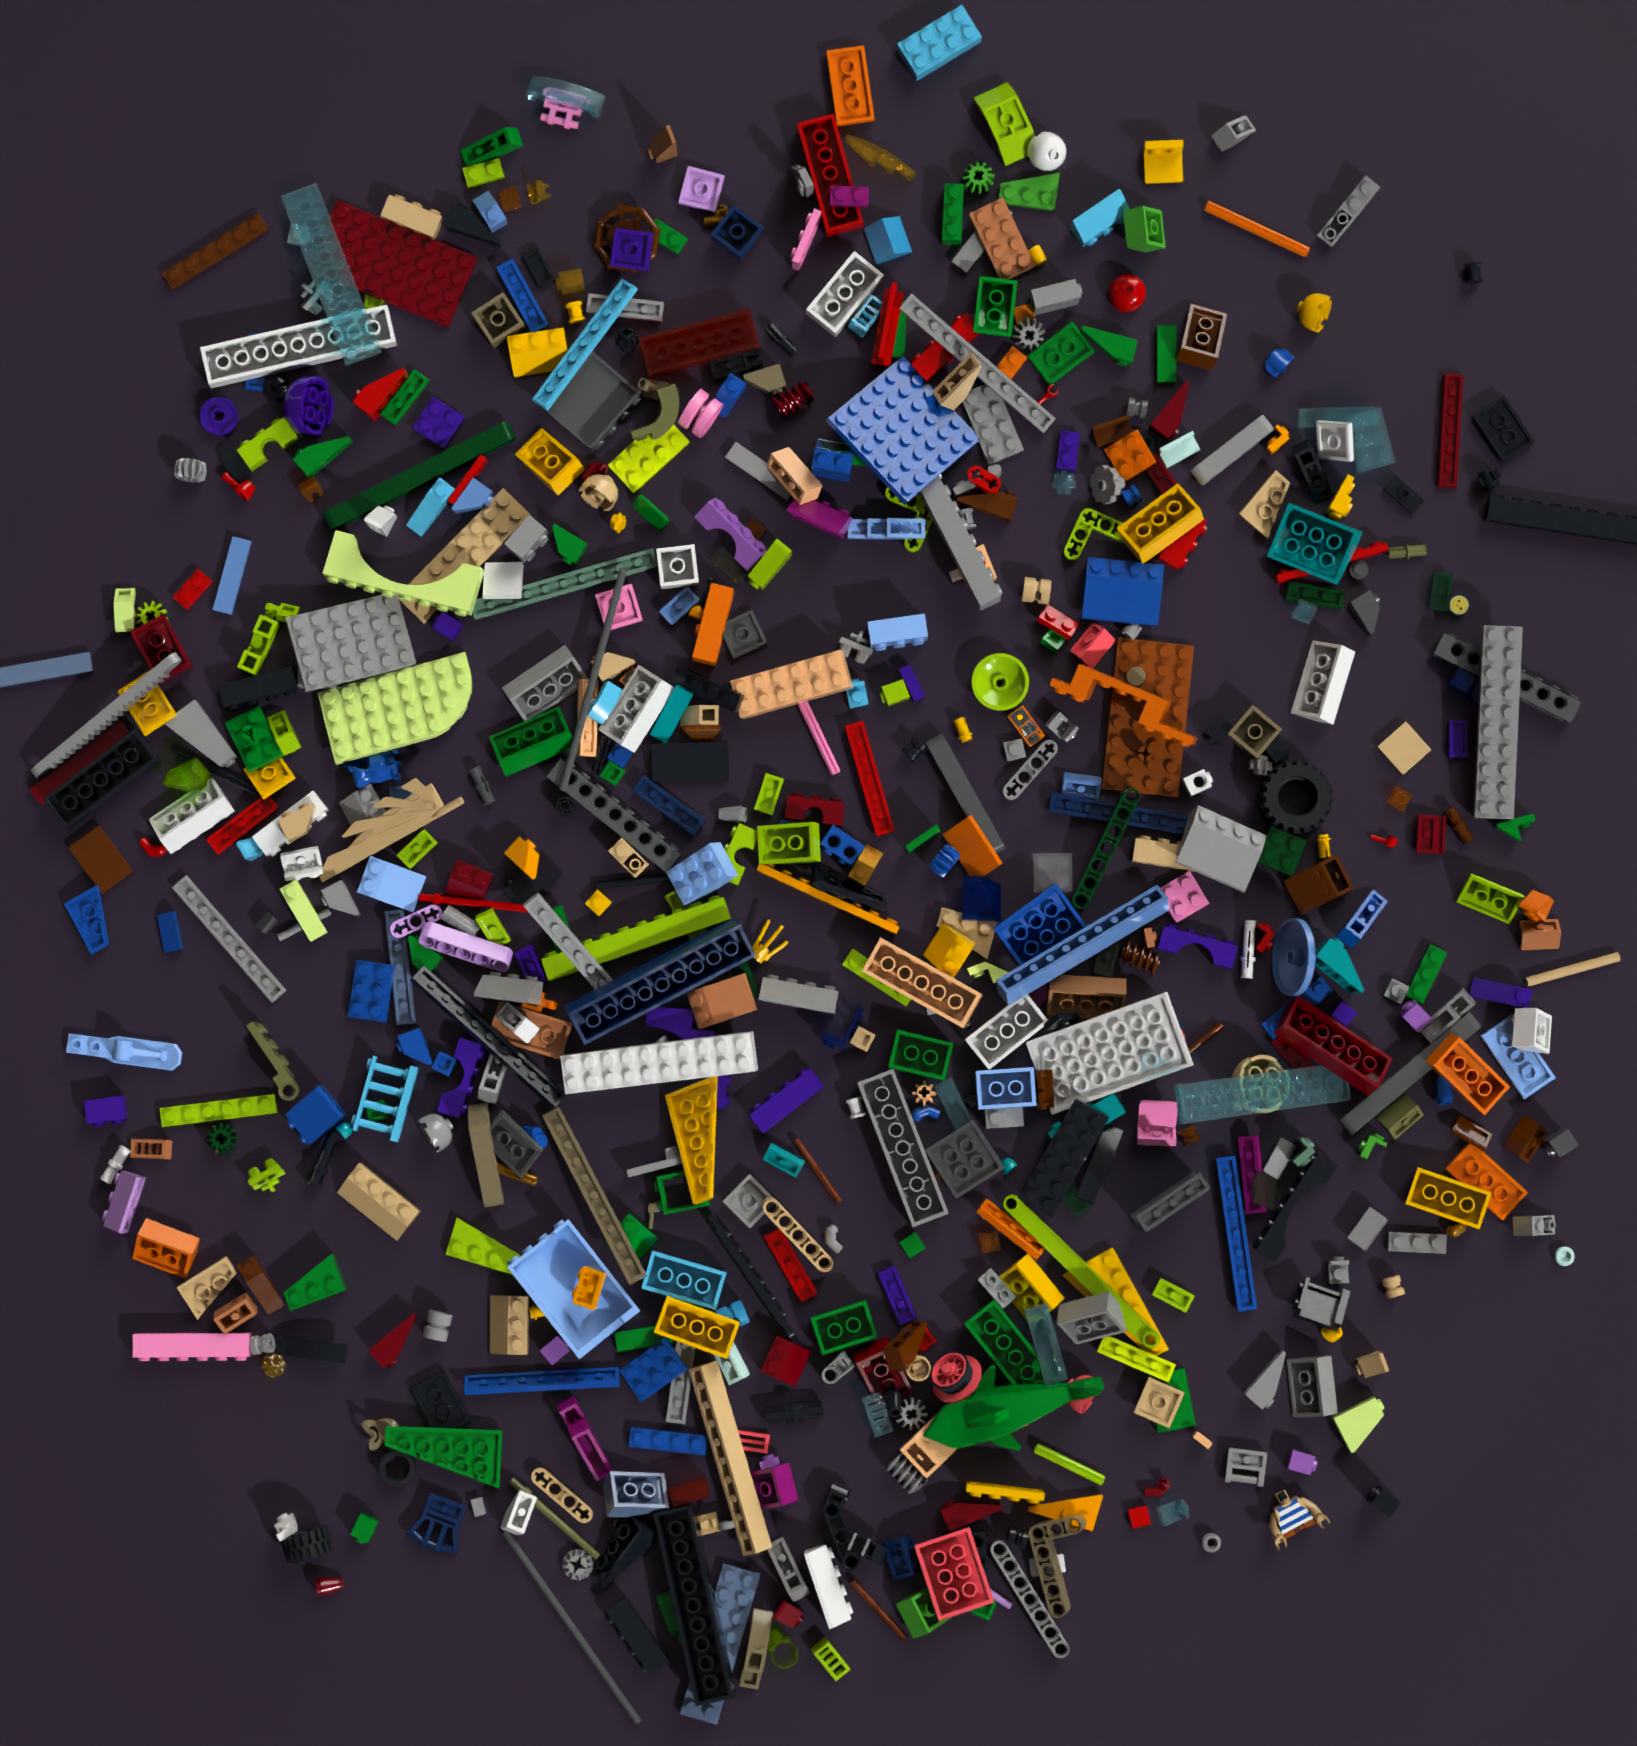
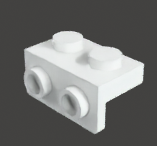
[280,846,323,882]

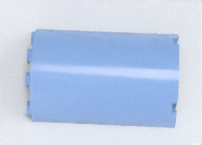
[507,1219,640,1359]

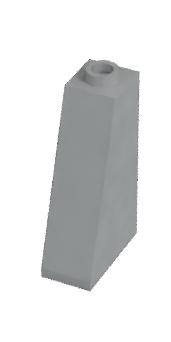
[165,699,238,768]

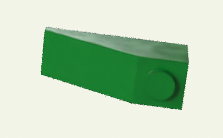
[460,127,523,167]
[1081,326,1138,367]
[293,436,353,479]

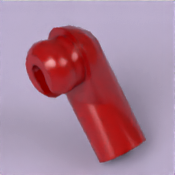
[138,837,167,857]

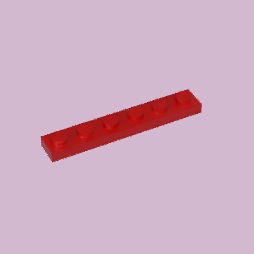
[1275,541,1389,585]
[845,721,895,837]

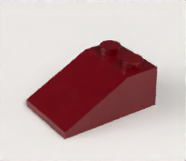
[130,614,194,685]
[852,1336,914,1408]

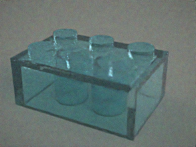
[1340,407,1396,473]

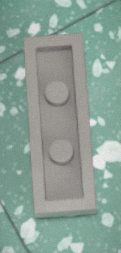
[1387,1232,1447,1254]

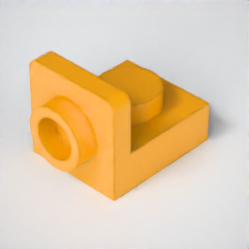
[1266,424,1290,456]

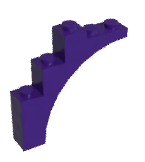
[646,1007,731,1109]

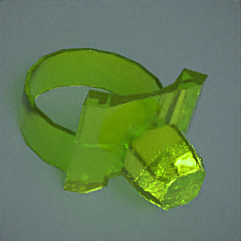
[768,1629,798,1669]

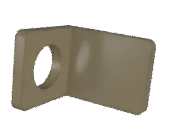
[637,378,679,400]

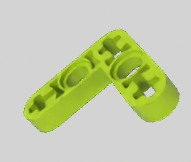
[885,487,933,553]
[1064,508,1123,561]

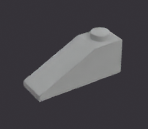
[477,1053,507,1105]
[1243,1350,1286,1410]
[767,1537,811,1602]

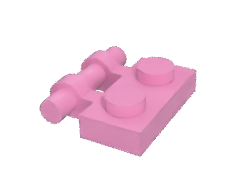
[540,88,585,129]

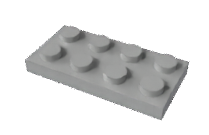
[962,384,1024,466]

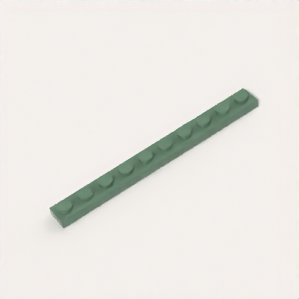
[473,548,658,620]

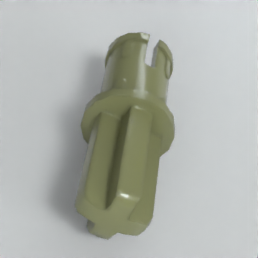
[1387,544,1427,559]

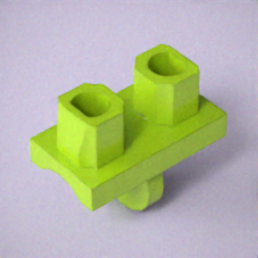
[247,1158,286,1193]

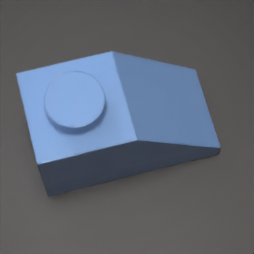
[472,191,508,232]
[451,478,494,513]

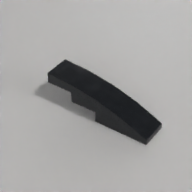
[1075,1124,1123,1205]
[271,1334,348,1364]

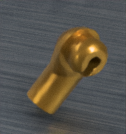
[704,205,729,227]
[1446,1223,1467,1237]

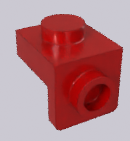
[1254,922,1275,954]

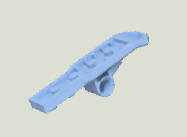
[66,1033,183,1071]

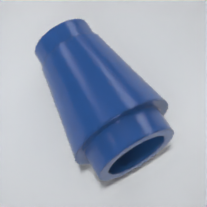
[1435,1077,1454,1105]

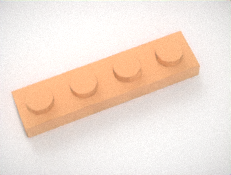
[576,679,599,757]

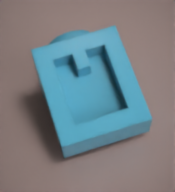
[846,678,869,709]

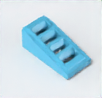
[848,294,883,337]
[236,838,263,861]

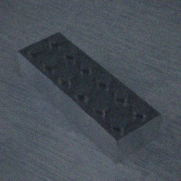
[43,729,161,831]

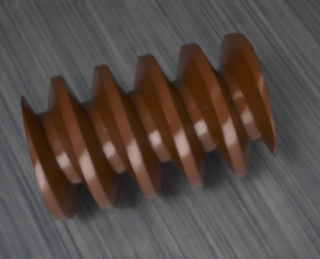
[1118,940,1161,977]

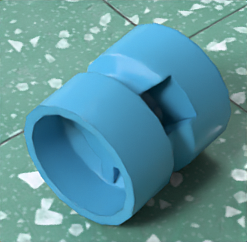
[716,1299,750,1327]

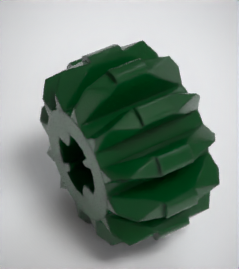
[206,1123,239,1155]

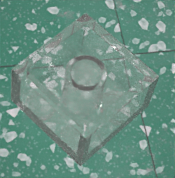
[1032,853,1073,893]

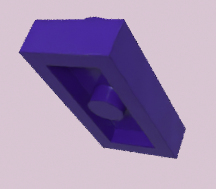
[1056,431,1080,471]
[514,945,548,982]

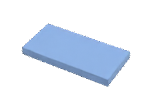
[1480,1014,1556,1100]

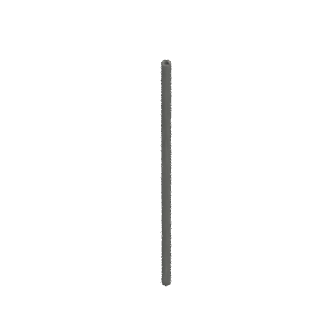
[559,568,627,792]
[502,1531,642,1725]

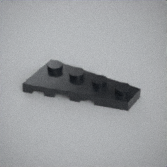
[811,863,887,911]

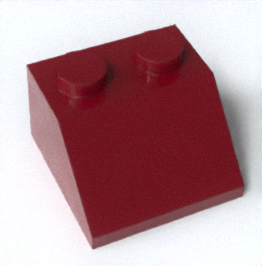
[444,860,494,911]
[760,1335,812,1386]

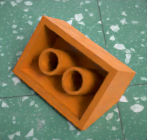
[132,1218,200,1279]

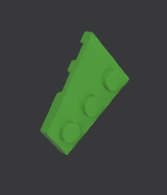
[999,173,1060,211]

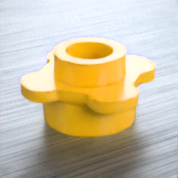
[610,513,626,533]

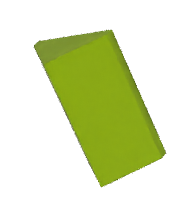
[1456,873,1525,924]

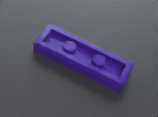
[877,1265,917,1326]

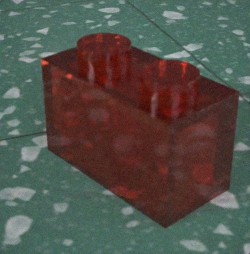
[668,1476,711,1507]

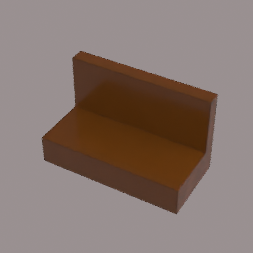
[1091,415,1133,449]
[1503,1115,1549,1164]

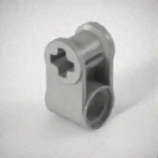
[821,1349,856,1384]

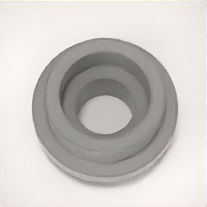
[1201,1533,1221,1553]

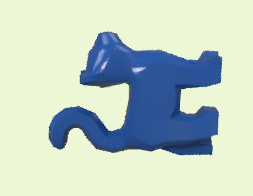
[342,748,401,788]

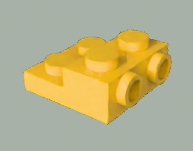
[1326,474,1355,522]

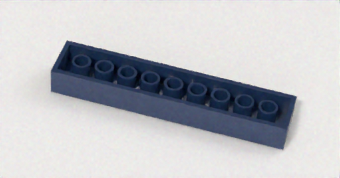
[564,917,756,1045]

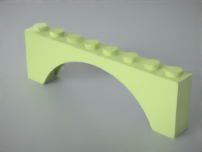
[323,530,484,617]

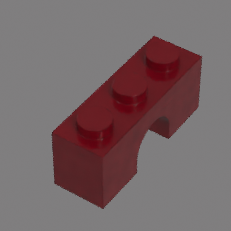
[785,792,845,827]

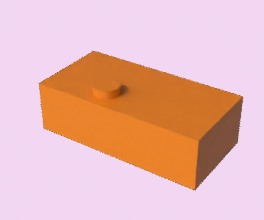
[692,583,734,667]
[1425,1033,1510,1115]

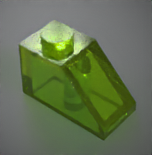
[163,758,210,792]

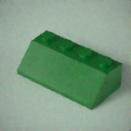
[489,707,573,777]

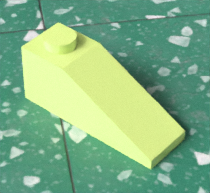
[280,879,328,942]

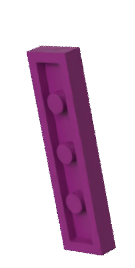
[1238,1135,1267,1214]

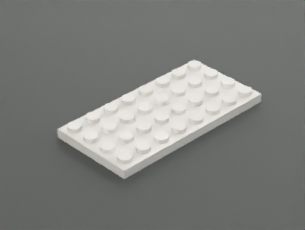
[1026,992,1194,1114]

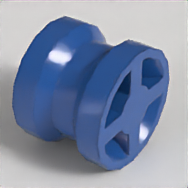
[1120,485,1142,508]

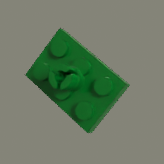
[225,706,284,773]

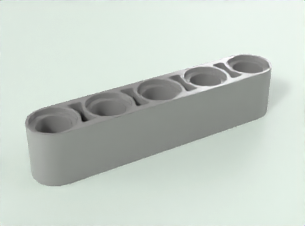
[1190,415,1275,486]

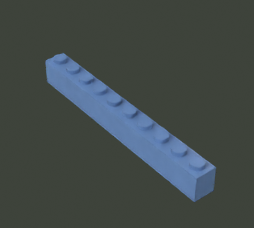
[996,885,1169,1006]

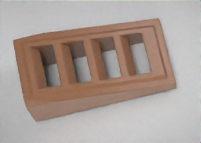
[130,1138,172,1160]

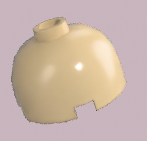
[579,474,618,511]

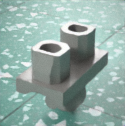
[300,281,334,315]
[839,631,873,665]

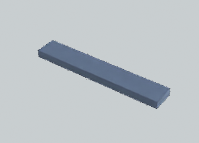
[0,652,93,688]
[384,909,416,1026]

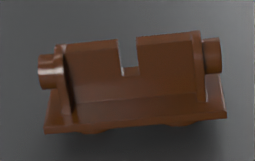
[1034,1069,1055,1110]

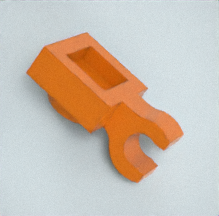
[522,992,559,1012]

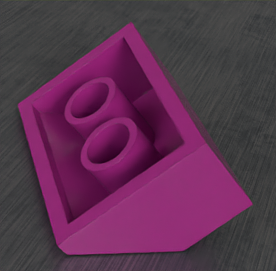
[786,499,853,540]

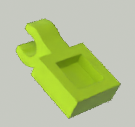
[264,603,300,623]

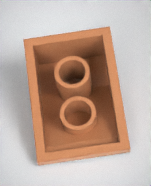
[687,973,757,1029]

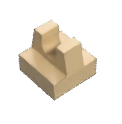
[697,1511,719,1535]

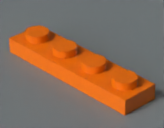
[976,1198,1045,1260]

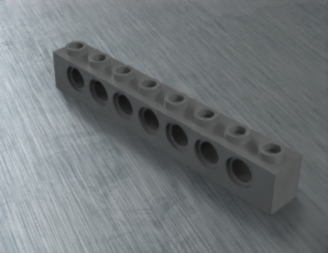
[1431,633,1581,725]
[546,759,681,874]

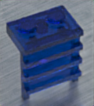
[821,1006,863,1051]

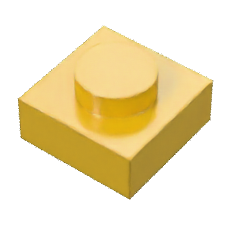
[585,889,612,917]

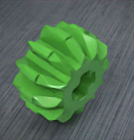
[962,161,994,194]

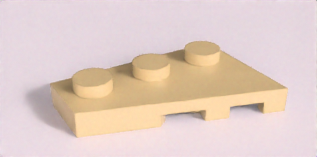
[1238,470,1290,539]
[937,907,997,959]
[177,1256,237,1320]

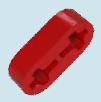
[967,466,1001,494]

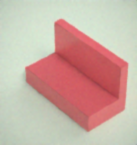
[1070,622,1116,668]

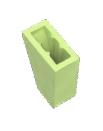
[1332,1396,1385,1453]

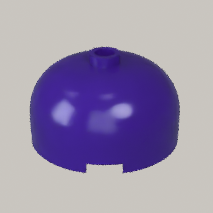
[283,376,334,435]

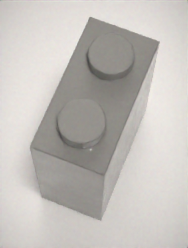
[1029,279,1082,316]

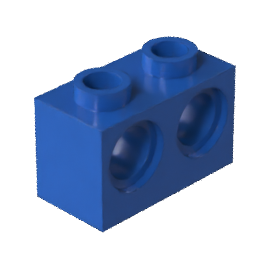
[820,825,865,867]

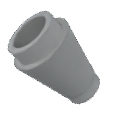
[719,805,748,824]

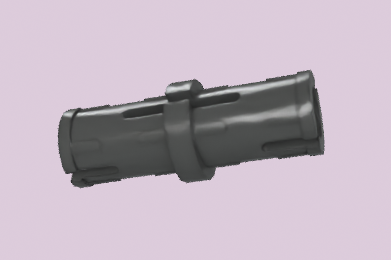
[469,766,496,806]

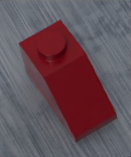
[773,1597,804,1628]

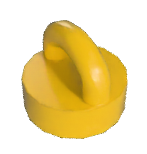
[1321,1327,1343,1342]

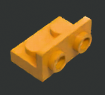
[572,1265,607,1310]

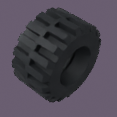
[281,1525,334,1564]

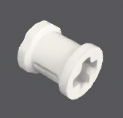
[845,1096,866,1119]

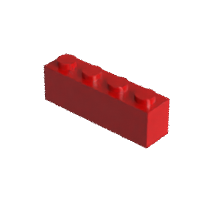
[911,313,979,382]

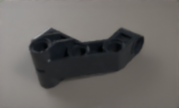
[823,1481,889,1572]

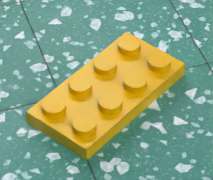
[965,1481,1045,1504]

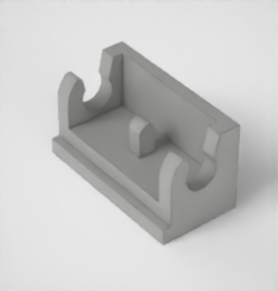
[1347,1207,1388,1252]

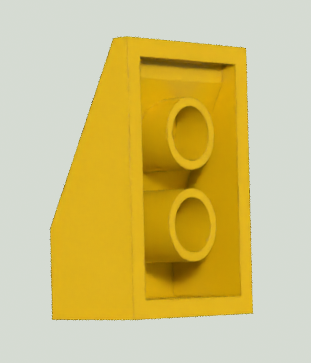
[515,428,585,496]

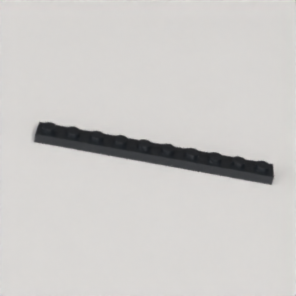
[410,966,567,1110]

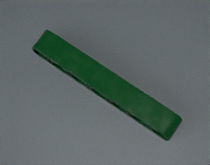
[1072,787,1140,909]

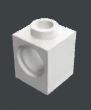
[1182,769,1213,797]

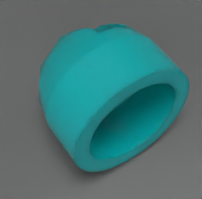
[336,1123,352,1139]
[1002,1158,1018,1175]

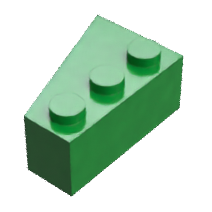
[284,1253,347,1311]

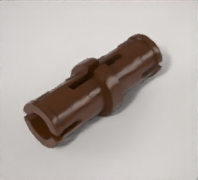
[1444,806,1475,845]

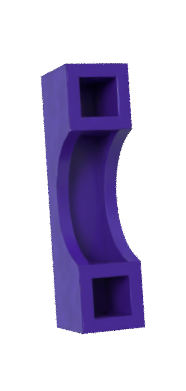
[1156,924,1238,969]
[437,1038,485,1118]

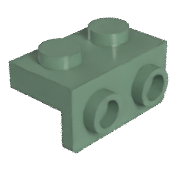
[1289,1137,1316,1167]

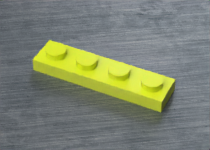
[1097,1336,1176,1383]

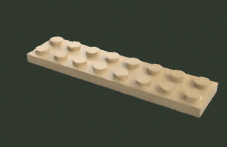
[397,488,531,624]

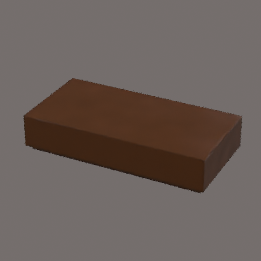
[1450,1115,1493,1151]

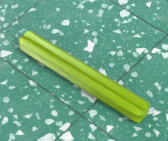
[1033,1443,1105,1485]

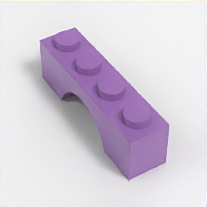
[695,497,767,572]

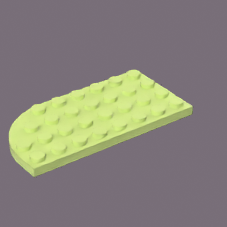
[317,652,472,765]

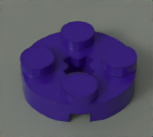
[200,397,239,436]

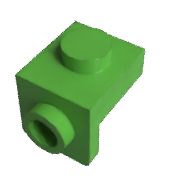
[1357,1133,1387,1159]

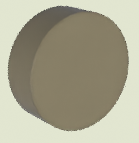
[1126,667,1146,687]

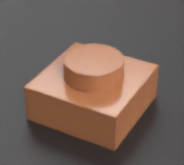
[1142,928,1157,948]

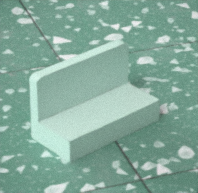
[1157,431,1200,468]

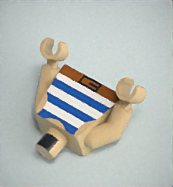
[1269,1490,1330,1550]

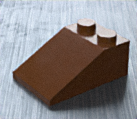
[1176,304,1227,371]

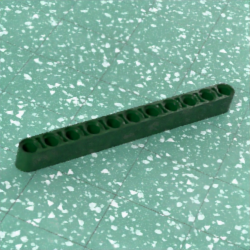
[322,421,516,532]

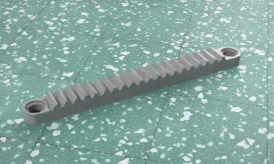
[30,652,182,779]

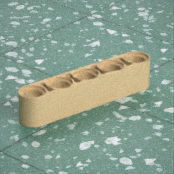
[761,1197,833,1272]

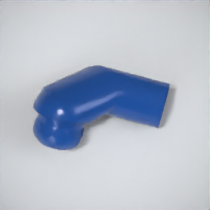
[911,1104,940,1121]

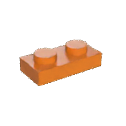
[997,346,1028,379]

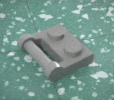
[1224,1447,1267,1487]

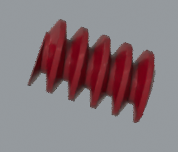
[772,380,815,417]

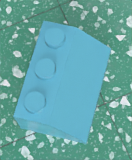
[1070,189,1130,247]

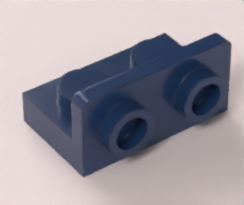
[882,1534,921,1580]

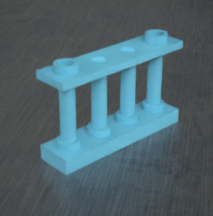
[350,1056,419,1142]

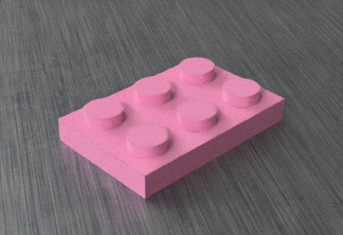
[790,208,821,271]

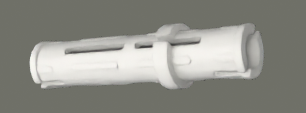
[1240,920,1256,979]

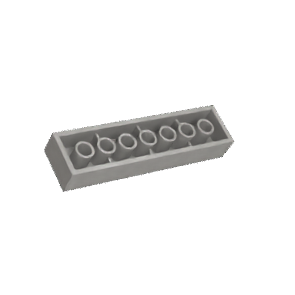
[857,1069,949,1227]

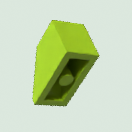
[267,710,302,756]

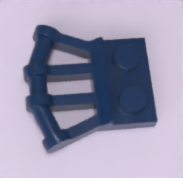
[406,1492,467,1554]

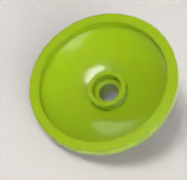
[972,653,1029,711]

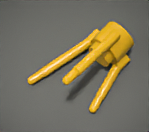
[752,919,788,963]

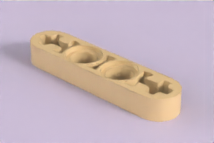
[531,1467,593,1523]

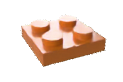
[1104,430,1157,482]

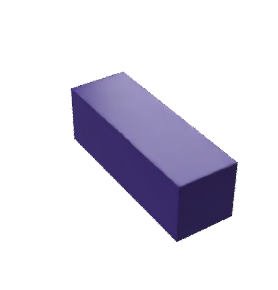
[899,664,925,703]

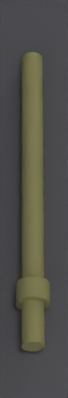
[509,1477,600,1560]

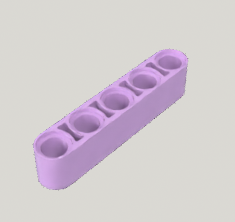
[419,922,513,972]

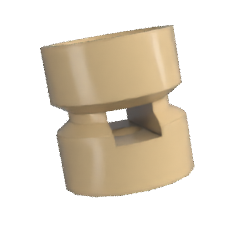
[1022,577,1052,605]
[906,1355,931,1381]

